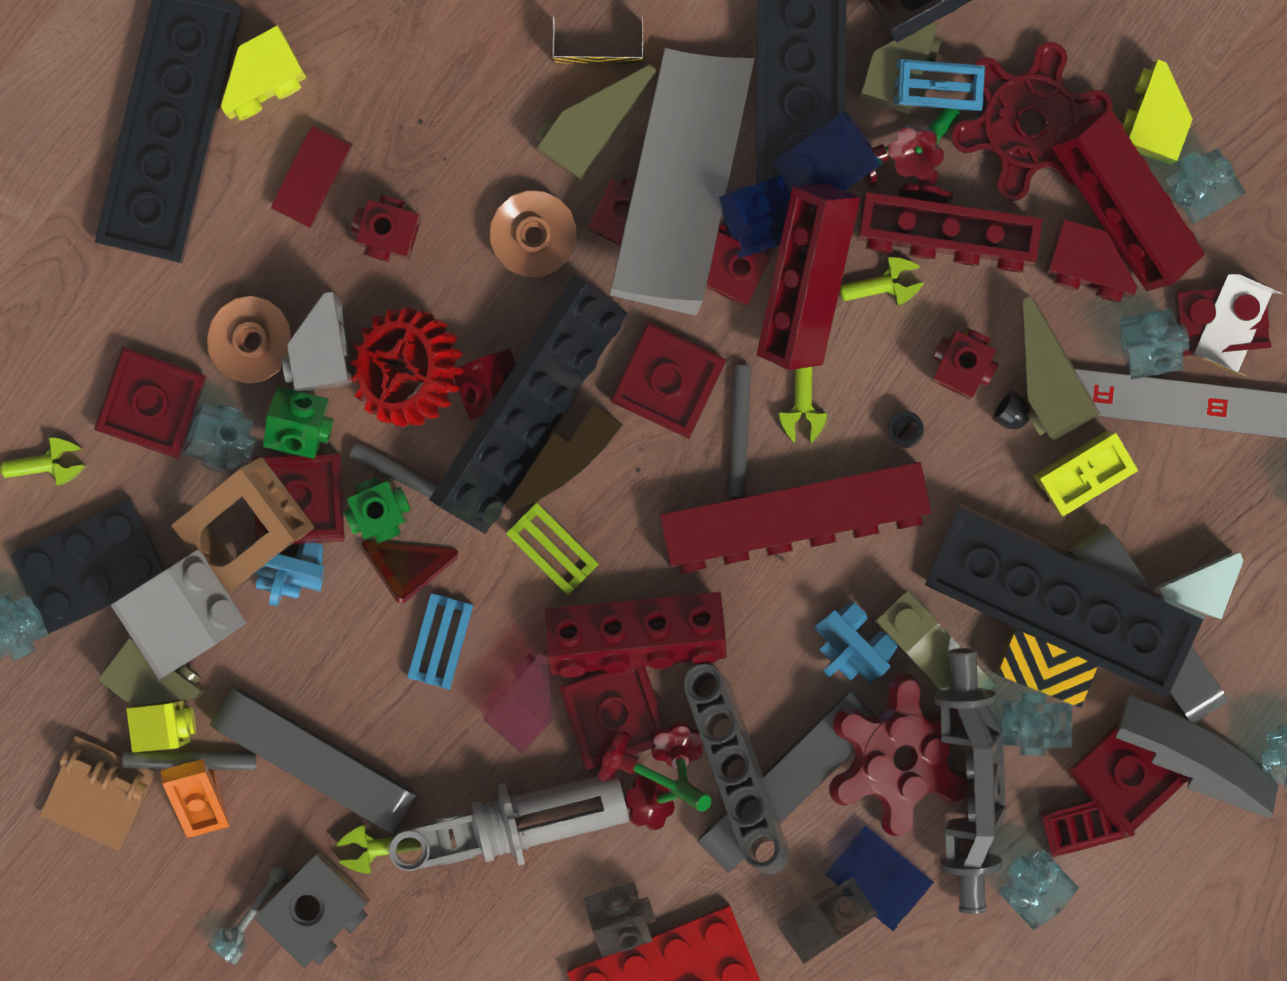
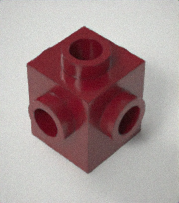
[351,195,422,262]
[930,328,999,400]
[454,349,516,420]

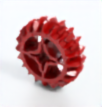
[348,307,464,427]

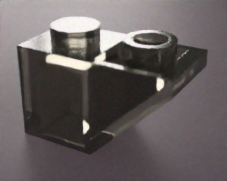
[777,877,878,964]

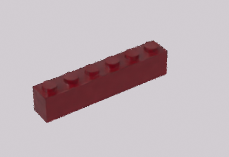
[660,462,932,574]

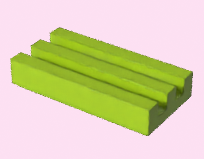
[506,502,599,595]

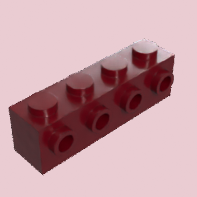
[1052,109,1205,292]
[588,178,771,308]
[756,183,860,370]
[857,192,1043,273]
[545,592,727,678]

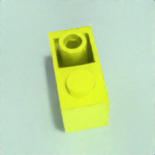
[221,25,307,121]
[1122,59,1193,165]
[126,700,196,752]

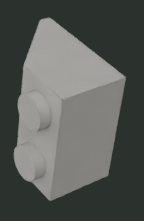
[282,292,354,393]
[111,549,247,679]

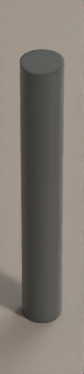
[728,365,752,498]
[349,442,439,498]
[123,751,256,770]

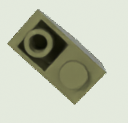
[859,23,942,114]
[98,637,206,707]

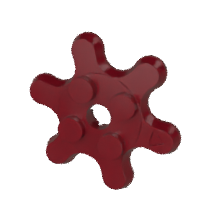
[951,42,1113,202]
[829,673,968,837]

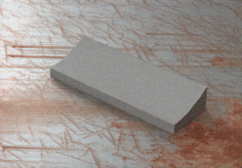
[609,48,755,316]

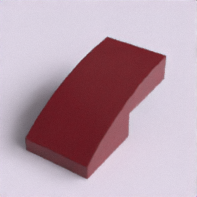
[271,124,353,228]

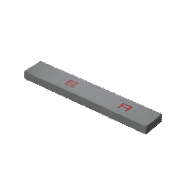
[1075,369,1287,438]

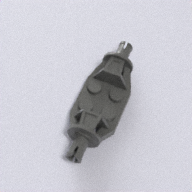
[934,648,1007,914]

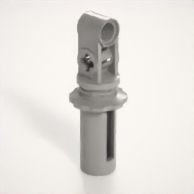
[389,771,629,871]

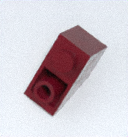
[1045,219,1137,303]

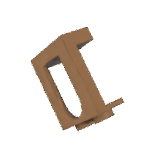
[171,457,315,594]

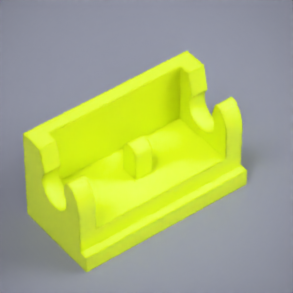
[1032,430,1138,517]

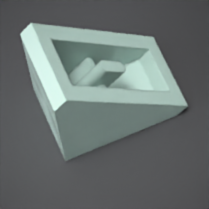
[1153,552,1244,619]

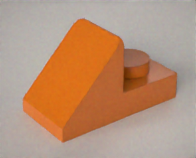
[161,759,229,838]

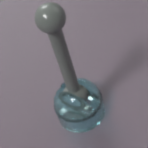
[207,867,287,966]

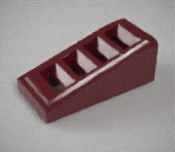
[1038,800,1135,858]

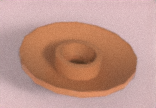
[490,191,577,278]
[207,296,292,384]

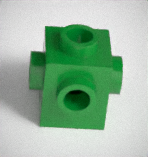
[263,386,334,459]
[344,477,411,544]

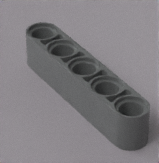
[1068,524,1228,724]
[684,664,790,875]
[210,686,418,834]
[697,690,876,873]

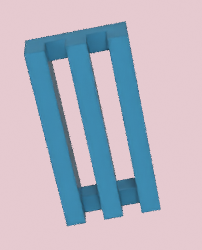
[894,59,985,111]
[407,593,474,690]

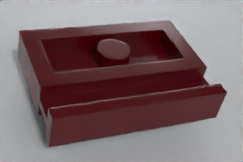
[1175,284,1272,357]

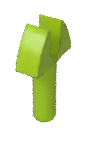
[839,257,924,306]
[779,367,828,443]
[0,438,86,486]
[337,824,422,874]

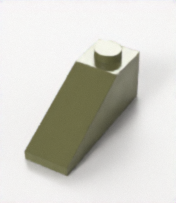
[535,65,657,182]
[1023,296,1100,440]
[872,590,995,691]

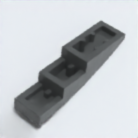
[1115,695,1279,819]

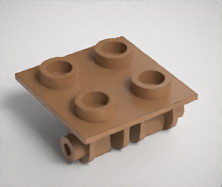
[40,735,156,852]

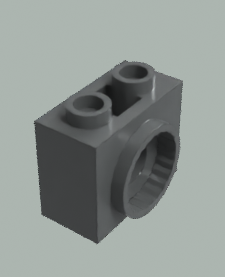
[254,851,370,968]

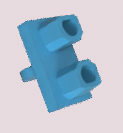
[245,542,324,607]
[814,602,897,684]

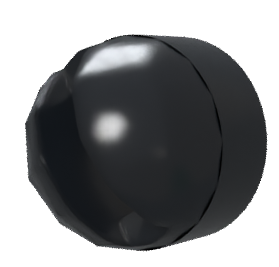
[992,391,1030,429]
[888,411,925,448]

